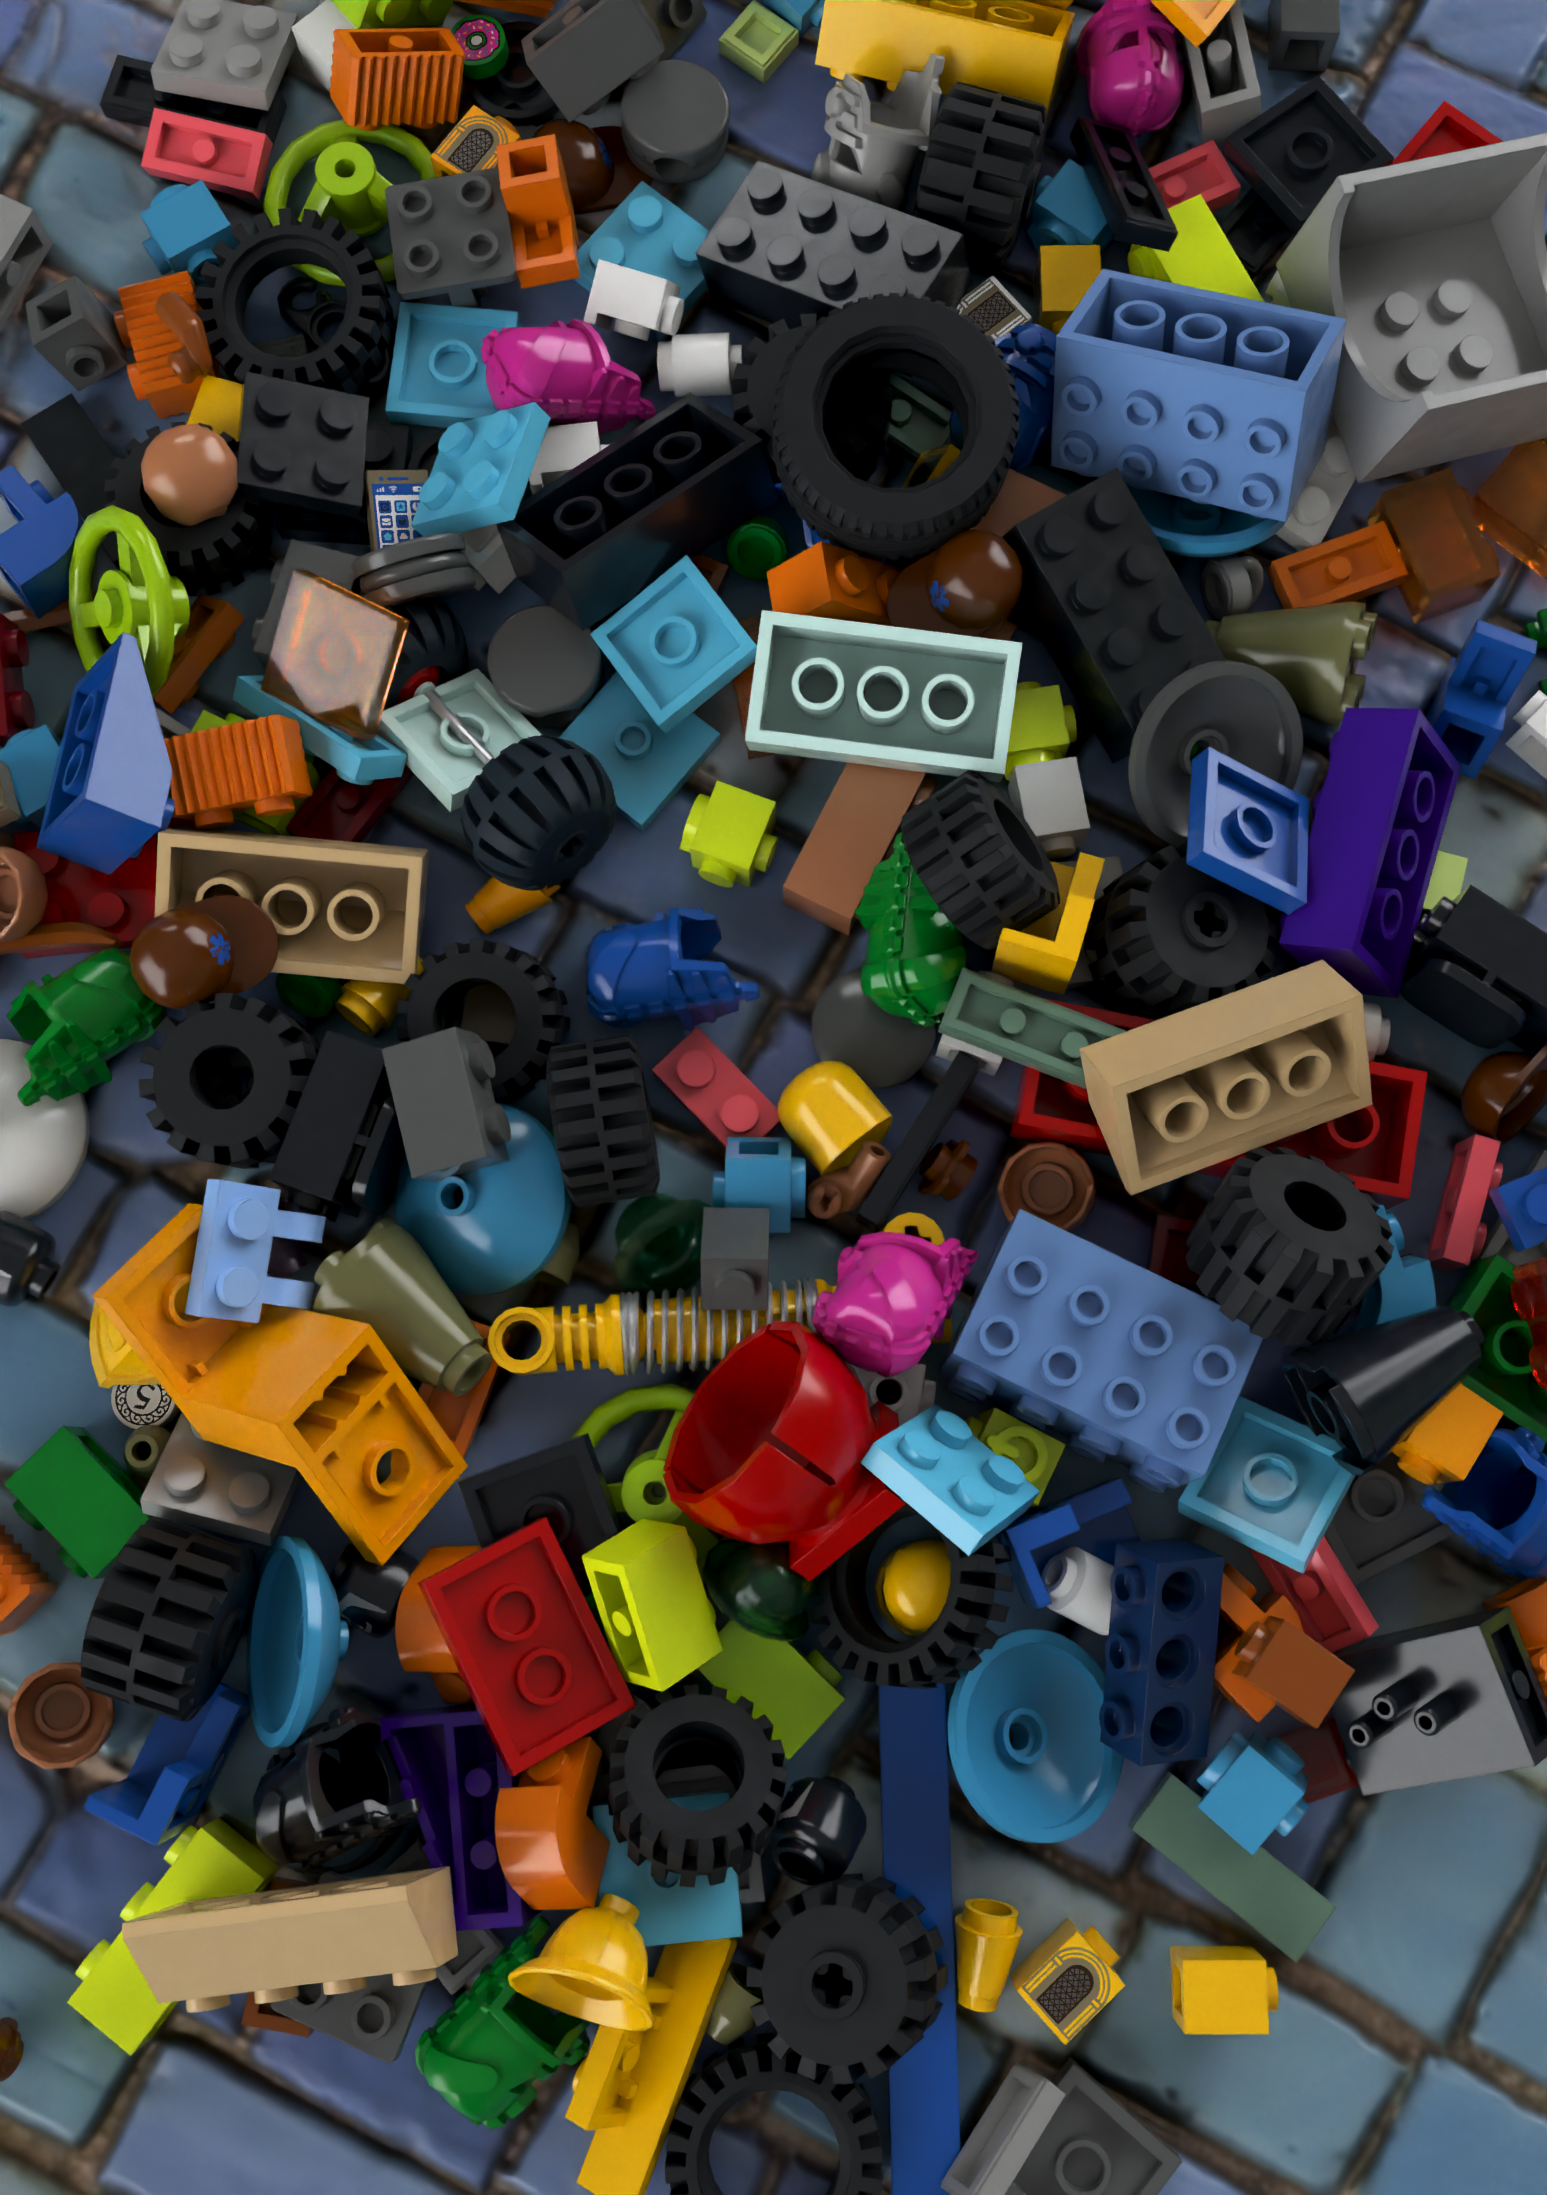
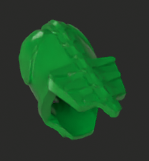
[855,832,970,1028]
[6,947,167,1106]
[415,1915,591,2129]

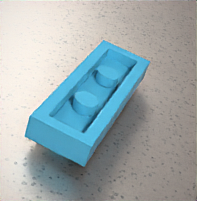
[232,674,408,785]

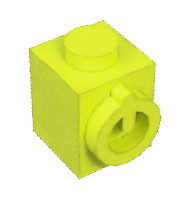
[1005,681,1077,781]
[679,780,779,888]
[965,1408,1066,1507]

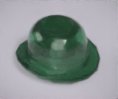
[614,1193,711,1300]
[703,1539,818,1642]

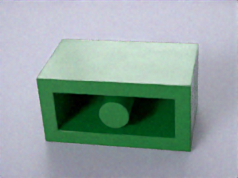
[3,1425,170,1579]

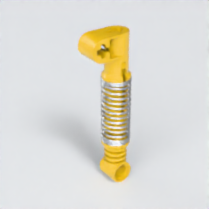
[488,1212,952,1376]

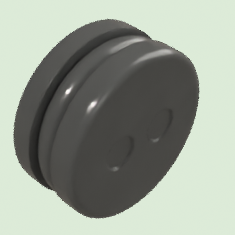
[621,60,730,183]
[351,532,476,610]
[487,605,605,729]

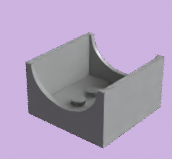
[1276,133,1547,483]

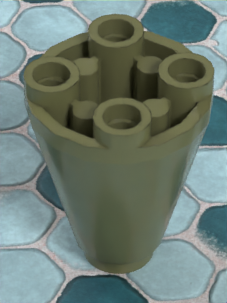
[1206,601,1378,727]
[312,1217,492,1396]

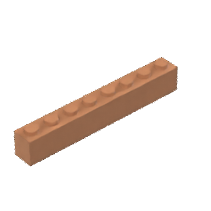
[783,468,1067,936]

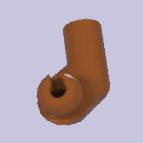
[155,291,213,384]

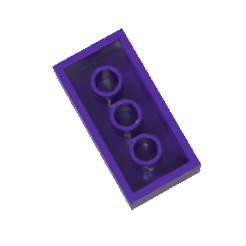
[1279,707,1461,998]

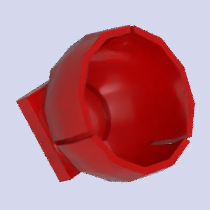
[663,1321,906,1581]

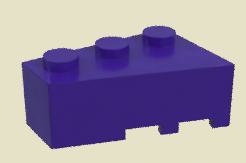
[379,1704,543,1931]

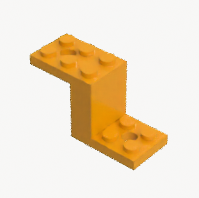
[92,1203,468,1566]

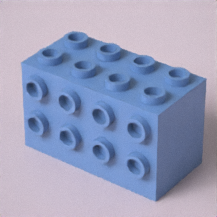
[1050,269,1346,522]
[937,1209,1263,1493]

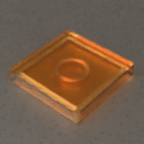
[261,570,410,741]

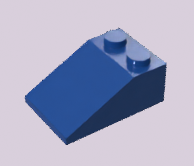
[36,632,175,875]

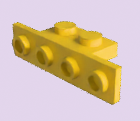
[565,1937,737,2195]

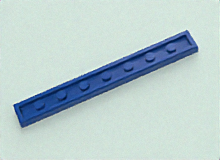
[877,1683,961,2195]

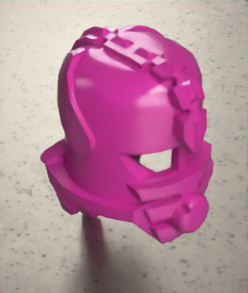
[1076,0,1184,138]
[481,319,656,436]
[811,1232,979,1378]

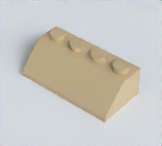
[155,825,429,984]
[1079,959,1373,1196]
[122,1866,458,2013]

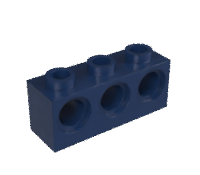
[1099,1537,1224,1767]

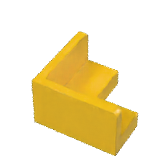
[991,852,1105,995]

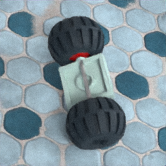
[318,590,617,891]

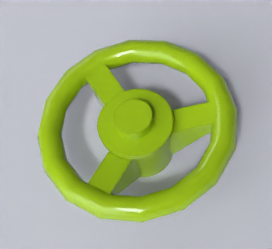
[263,119,438,287]
[69,505,190,699]
[569,1383,750,1585]

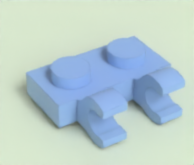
[185,1179,326,1323]

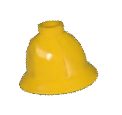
[508,1894,654,2032]

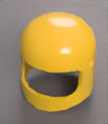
[777,1060,893,1176]
[874,1538,951,1637]

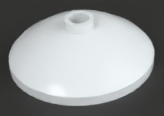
[0,1039,90,1220]

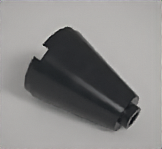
[1283,1305,1485,1475]

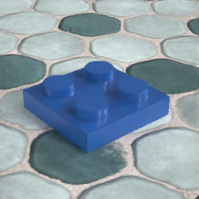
[1186,747,1309,915]

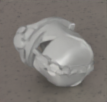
[811,54,945,212]

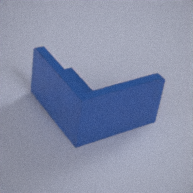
[996,1477,1141,1609]
[83,1682,251,1846]

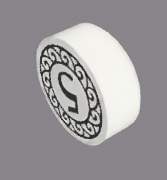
[111,1384,180,1429]

